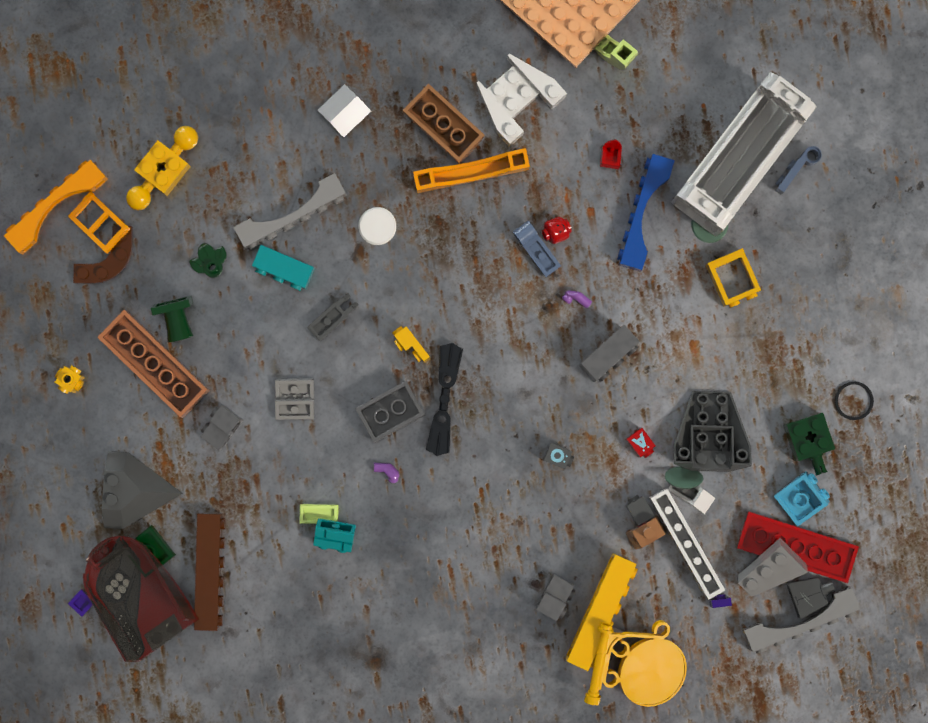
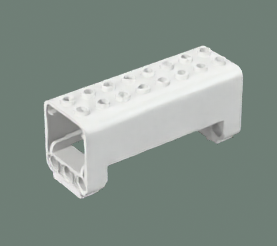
[671,72,817,236]

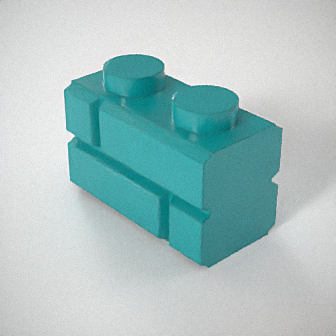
[313,518,356,553]

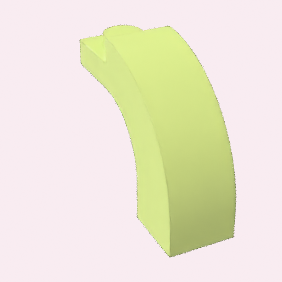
[594,35,638,70]

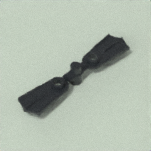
[426,343,463,456]

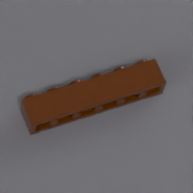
[194,513,226,631]

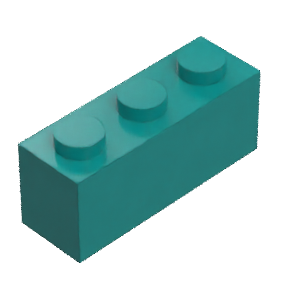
[252,245,315,291]

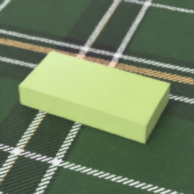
[300,504,339,524]

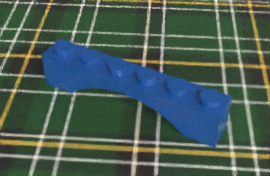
[617,154,675,272]

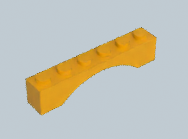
[413,148,530,193]
[4,160,108,255]

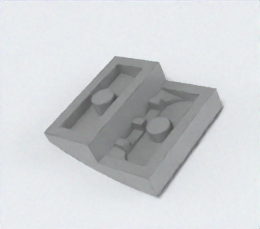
[275,378,314,420]

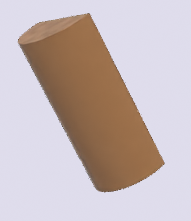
[402,84,485,164]

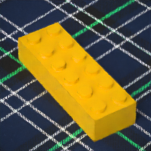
[565,553,638,671]

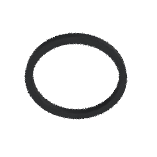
[835,382,874,420]

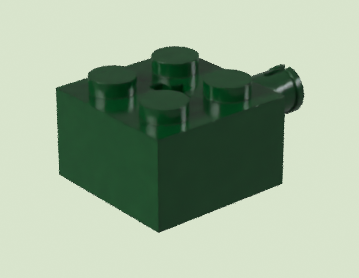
[783,413,835,475]

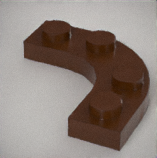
[73,226,133,284]

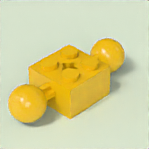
[126,126,198,210]

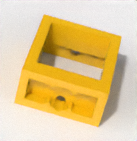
[706,248,761,308]

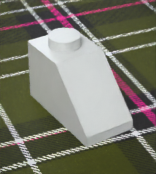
[668,485,715,514]

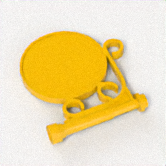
[584,620,687,707]

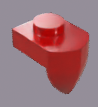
[600,139,622,170]

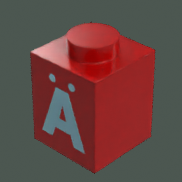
[625,428,656,458]

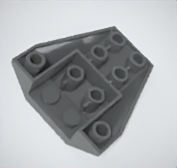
[674,391,752,472]

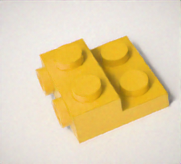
[392,326,430,363]

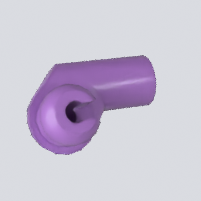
[562,290,592,308]
[374,462,399,483]

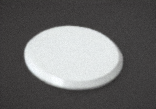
[358,207,396,245]

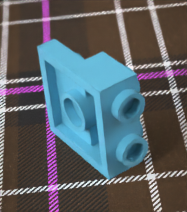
[774,471,830,527]

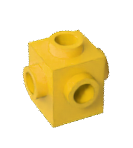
[54,365,85,394]

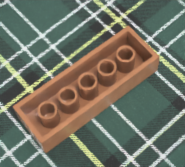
[97,310,210,418]

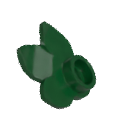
[189,243,227,278]

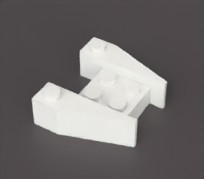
[477,54,567,147]

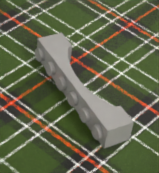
[233,173,347,250]
[742,586,860,654]

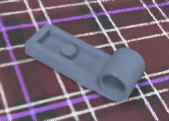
[775,146,822,194]
[512,221,561,278]

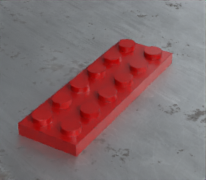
[736,511,859,583]

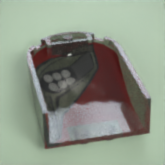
[83,536,199,662]

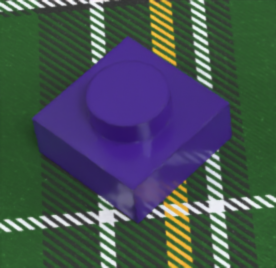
[68,589,96,617]
[709,594,732,608]

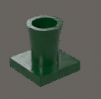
[151,295,194,342]

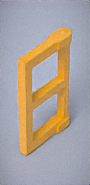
[68,191,130,254]

